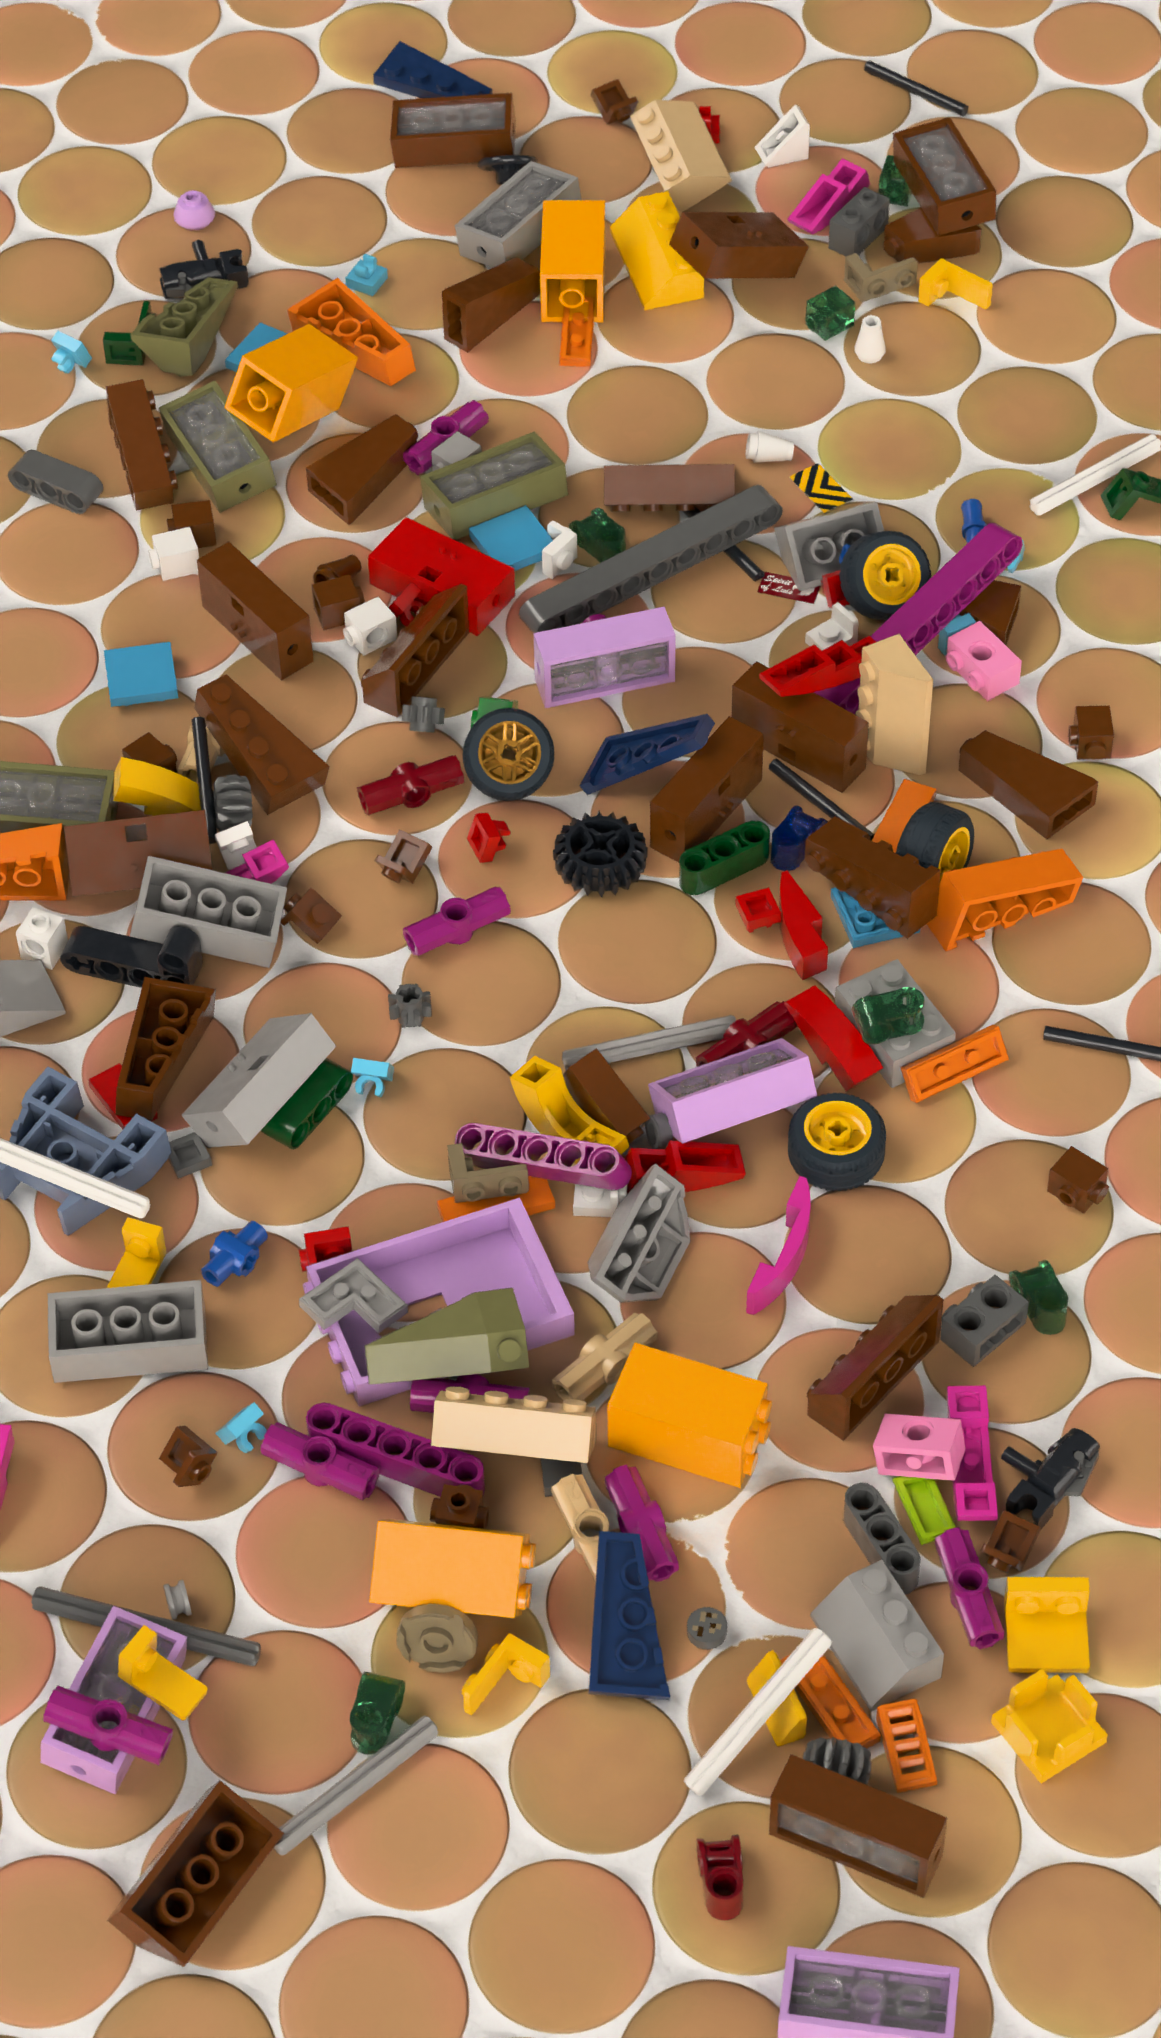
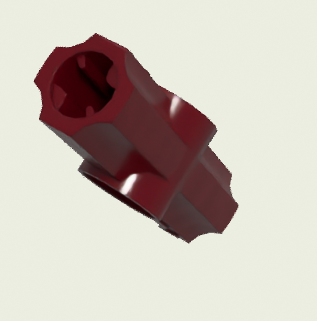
[357,755,464,815]
[696,1001,797,1067]

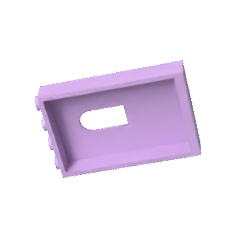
[303,1198,575,1406]

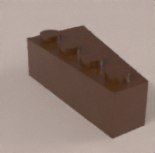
[106,379,178,511]

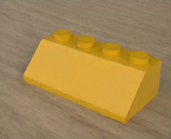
[610,191,704,310]

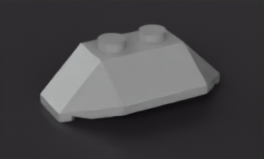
[588,1164,690,1303]

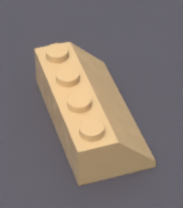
[630,100,732,213]
[856,634,933,775]
[431,1387,597,1463]

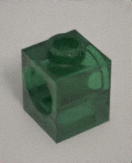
[879,155,912,207]
[805,285,855,341]

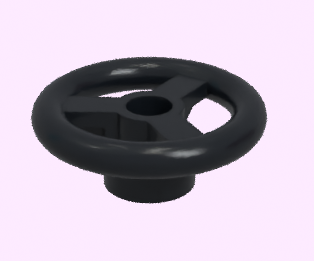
[478,155,538,185]

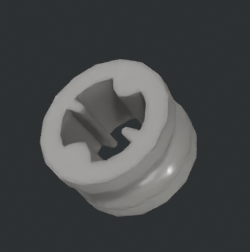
[163,1580,192,1620]

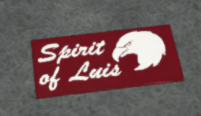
[757,572,820,604]

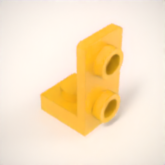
[918,258,993,309]
[107,1217,167,1288]
[118,1625,207,1720]
[462,1633,550,1716]

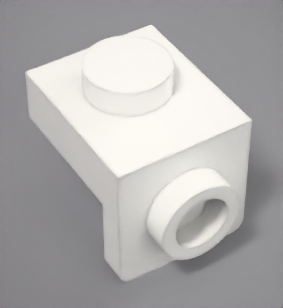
[542,521,577,580]

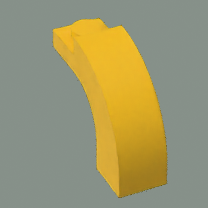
[510,1056,629,1164]

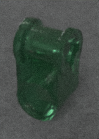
[569,508,626,563]
[852,987,924,1044]
[1009,1259,1069,1335]
[349,1671,405,1755]

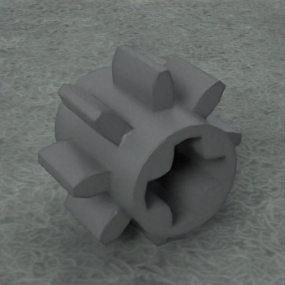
[402,696,445,733]
[388,983,432,1028]

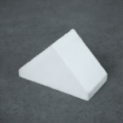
[755,104,810,168]

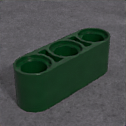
[679,821,770,895]
[261,1058,353,1150]

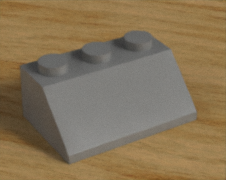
[774,502,884,591]
[810,1560,944,1712]

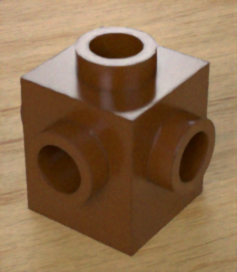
[430,1484,489,1529]

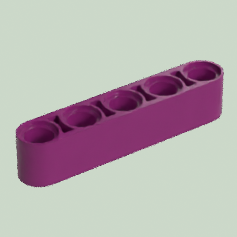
[455,1123,632,1190]
[306,1402,485,1497]

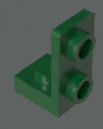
[103,301,157,366]
[1100,468,1161,520]

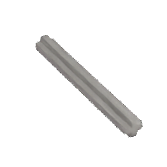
[562,1015,736,1070]
[273,1716,438,1855]

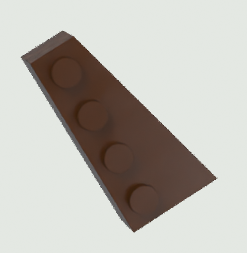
[194,674,330,815]
[805,816,941,939]
[115,977,216,1121]

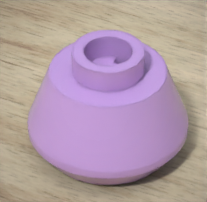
[174,190,215,230]

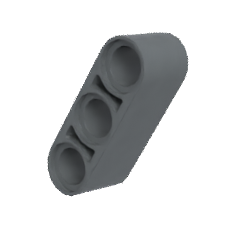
[8,449,104,514]
[843,1483,921,1594]

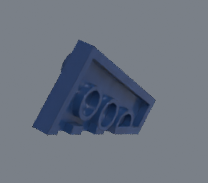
[373,41,492,98]
[580,714,715,795]
[588,1531,670,1700]

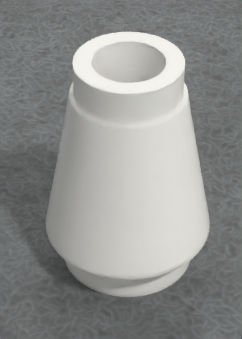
[854,315,886,363]
[746,431,794,463]

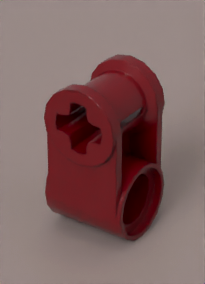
[696,1835,744,1921]

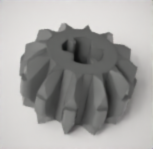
[213,774,253,832]
[803,1737,872,1785]

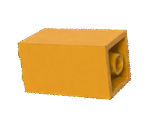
[540,200,606,322]
[224,324,358,443]
[607,1343,772,1488]
[369,1519,536,1618]

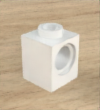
[343,597,397,656]
[16,907,68,970]

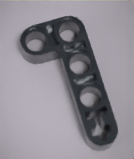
[60,926,203,988]

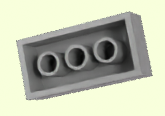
[130,856,287,968]
[48,1280,208,1383]

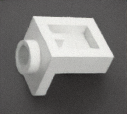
[805,602,859,650]
[215,821,257,870]
[573,1167,627,1217]

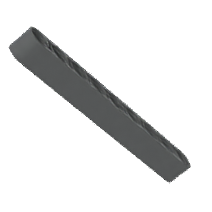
[519,485,783,633]

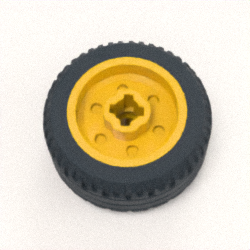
[839,531,931,620]
[896,802,975,885]
[788,1093,886,1191]

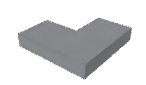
[299,1258,408,1333]

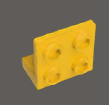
[1004,1577,1090,1673]

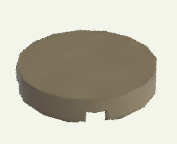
[397,1603,478,1673]

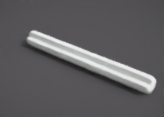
[1030,434,1161,516]
[0,1138,151,1218]
[684,1628,832,1796]

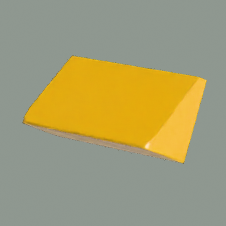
[747,1650,807,1746]

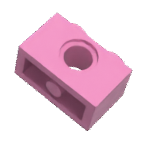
[946,621,1022,701]
[873,1414,966,1481]

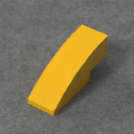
[113,757,201,816]

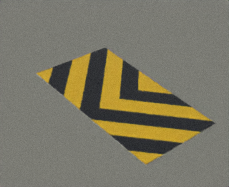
[789,463,853,513]

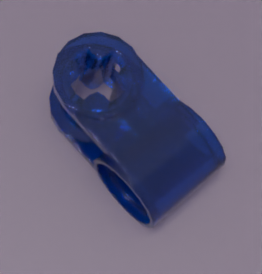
[770,805,828,871]

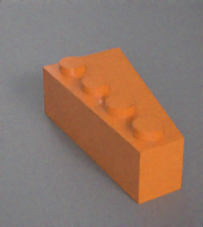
[287,278,416,386]
[0,823,70,901]
[927,848,1083,952]

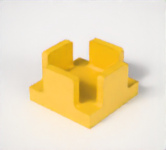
[991,1669,1108,1783]

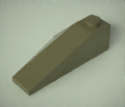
[131,277,238,376]
[364,1287,529,1385]

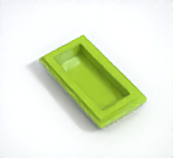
[892,1476,956,1545]

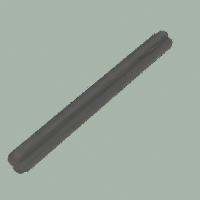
[31,1587,261,1666]

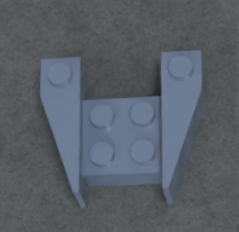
[0,1067,172,1236]

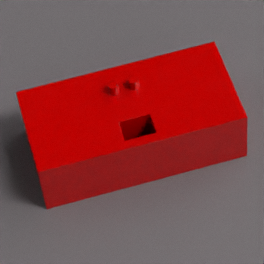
[368,517,515,636]

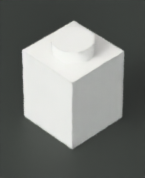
[148,527,199,581]

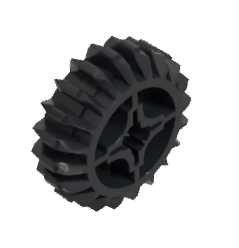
[553,811,648,897]

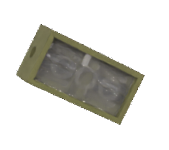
[158,380,277,513]
[420,431,568,540]
[0,761,119,836]

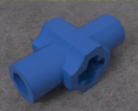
[201,1221,268,1287]

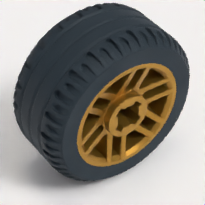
[463,708,555,801]

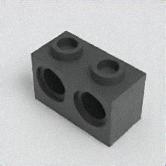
[828,187,890,256]
[940,1274,1029,1367]

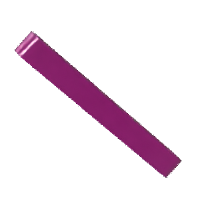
[814,523,1023,714]

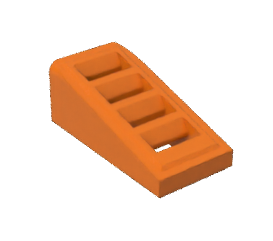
[876,1699,937,1793]

